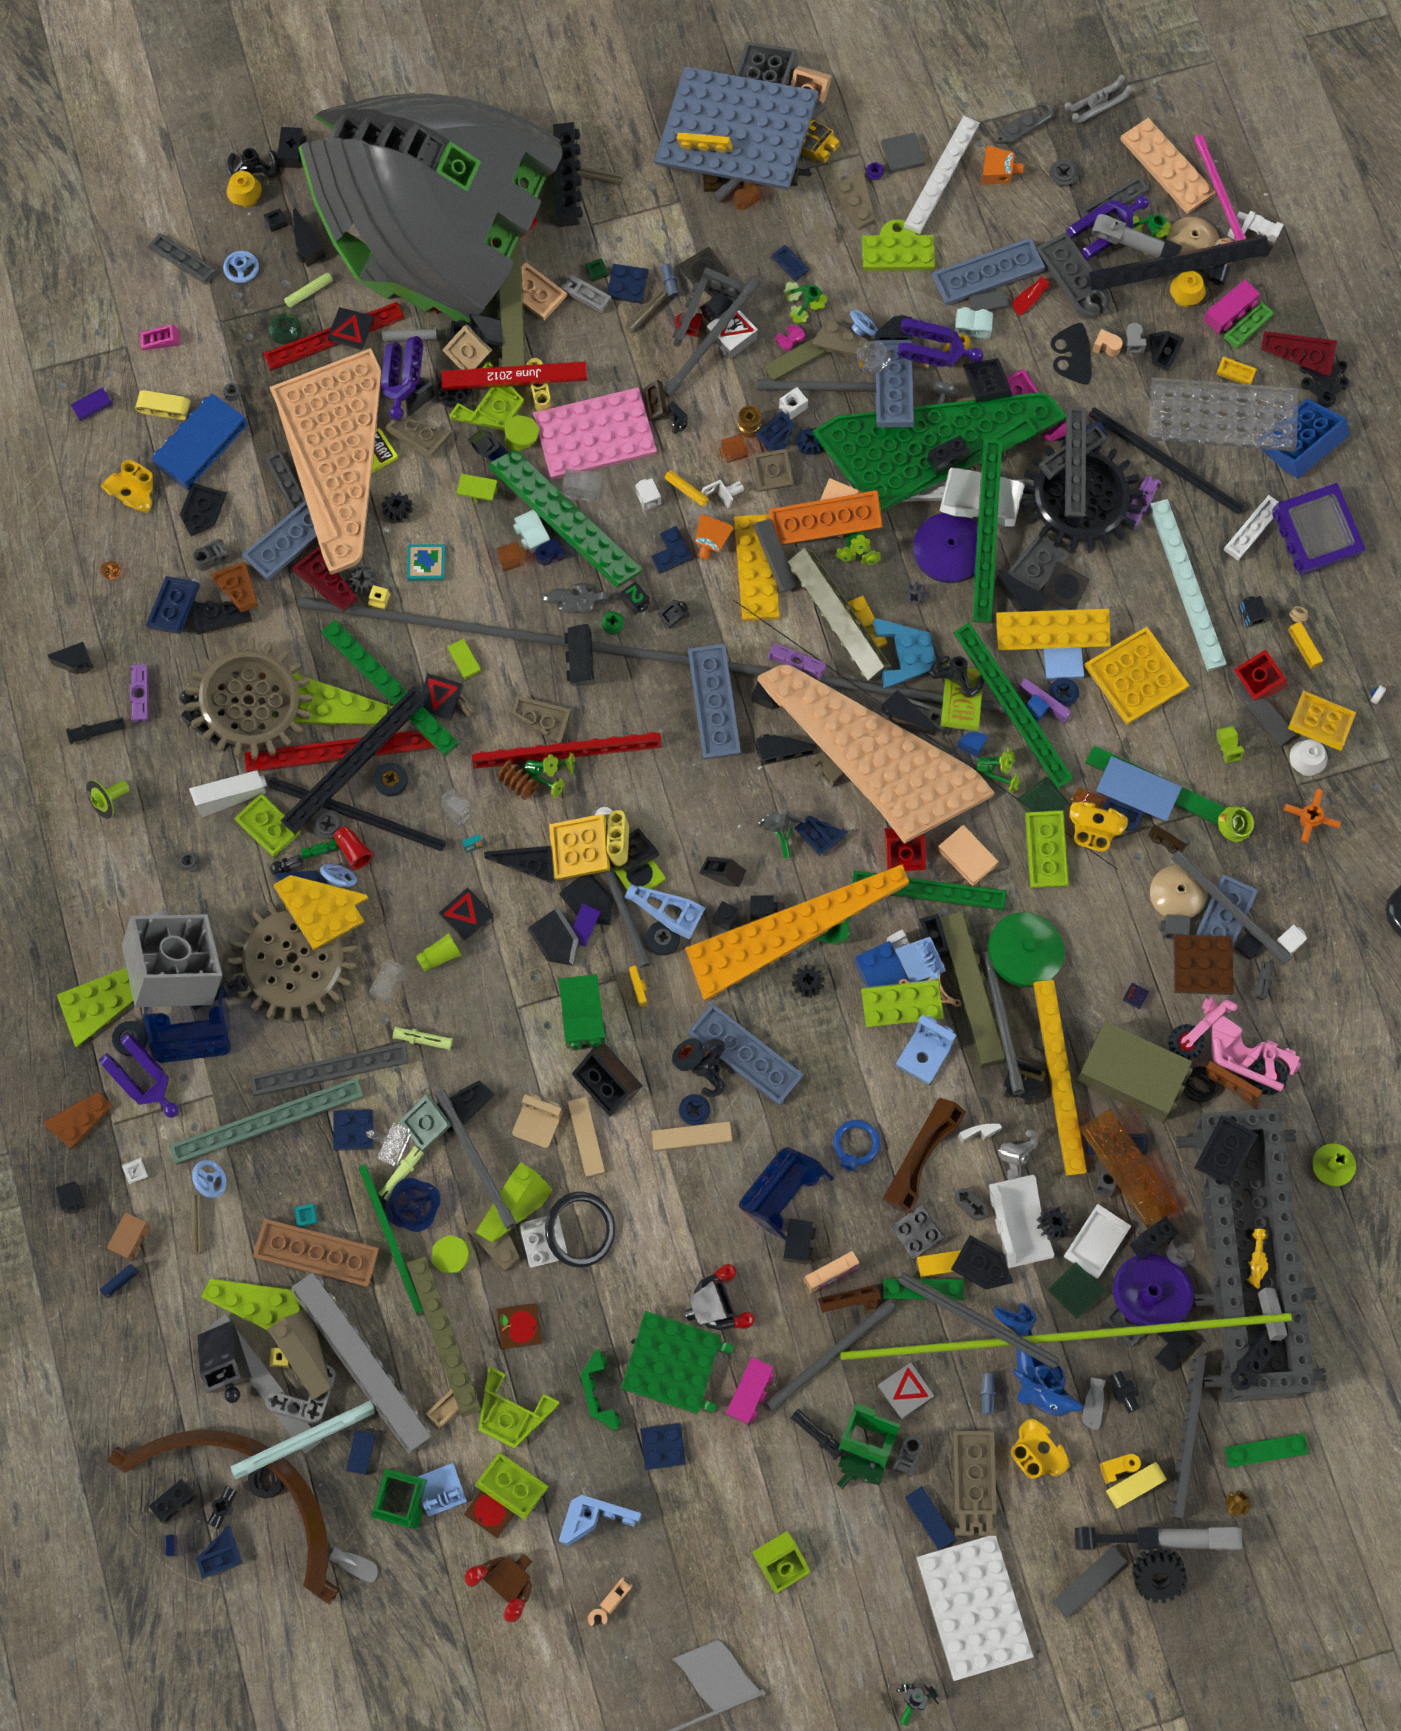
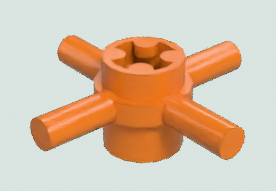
[1283,789,1341,844]

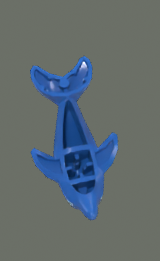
[994,1303,1083,1417]

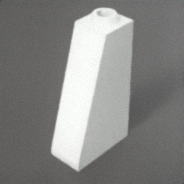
[189,770,267,818]

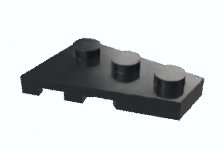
[191,601,252,635]
[436,1080,494,1137]

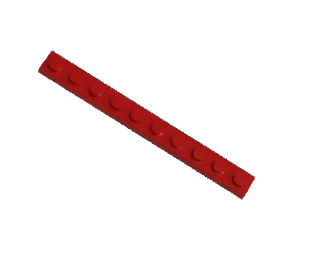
[244,730,435,773]
[471,732,662,769]

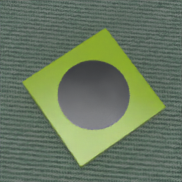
[613,860,666,895]

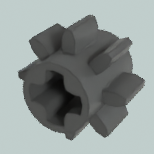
[904,582,929,606]

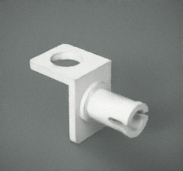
[701,480,744,508]

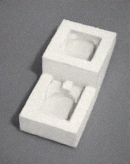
[958,1124,1002,1143]

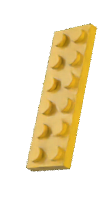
[734,514,780,622]
[996,609,1110,651]

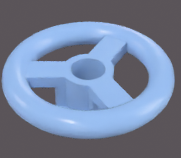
[223,251,259,283]
[850,309,878,337]
[320,864,357,888]
[192,1160,226,1198]

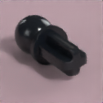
[270,855,304,876]

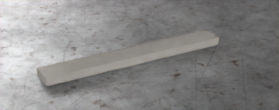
[209,1314,322,1454]

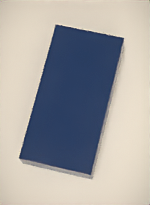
[772,245,809,282]
[99,1264,139,1298]
[346,1430,376,1475]

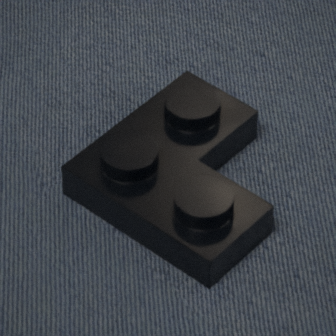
[1154,1331,1197,1372]

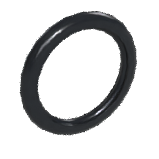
[545,1191,615,1268]

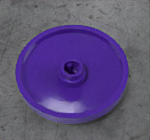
[913,513,978,583]
[1113,1254,1194,1326]

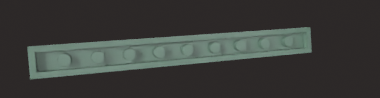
[169,1078,364,1165]

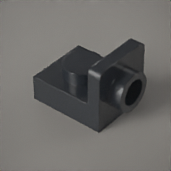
[667,401,688,434]
[657,599,690,629]

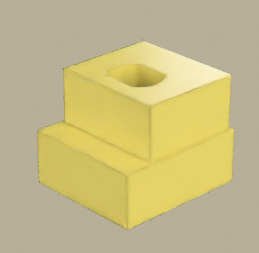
[368,585,390,610]
[269,1348,291,1368]

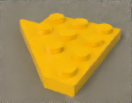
[273,875,368,951]

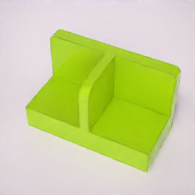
[457,473,498,503]

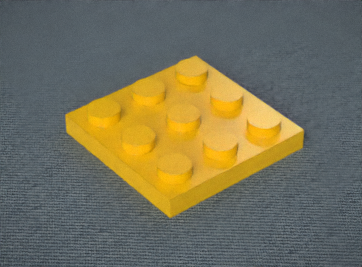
[1288,690,1356,751]
[549,814,610,881]

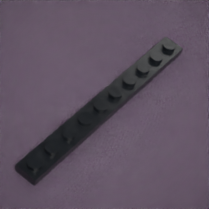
[1089,235,1269,291]
[280,686,428,835]

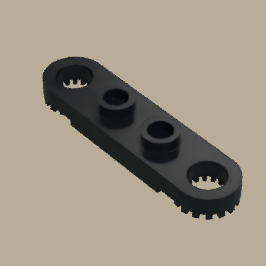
[1230,1330,1280,1391]

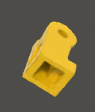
[1099,1454,1141,1484]

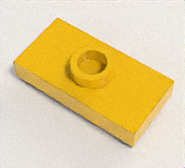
[1216,357,1257,387]
[629,965,647,1008]

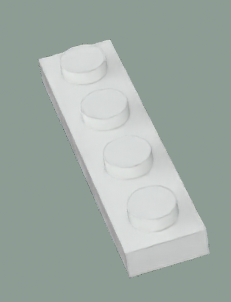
[1224,495,1279,561]

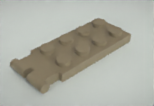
[953,1431,997,1536]

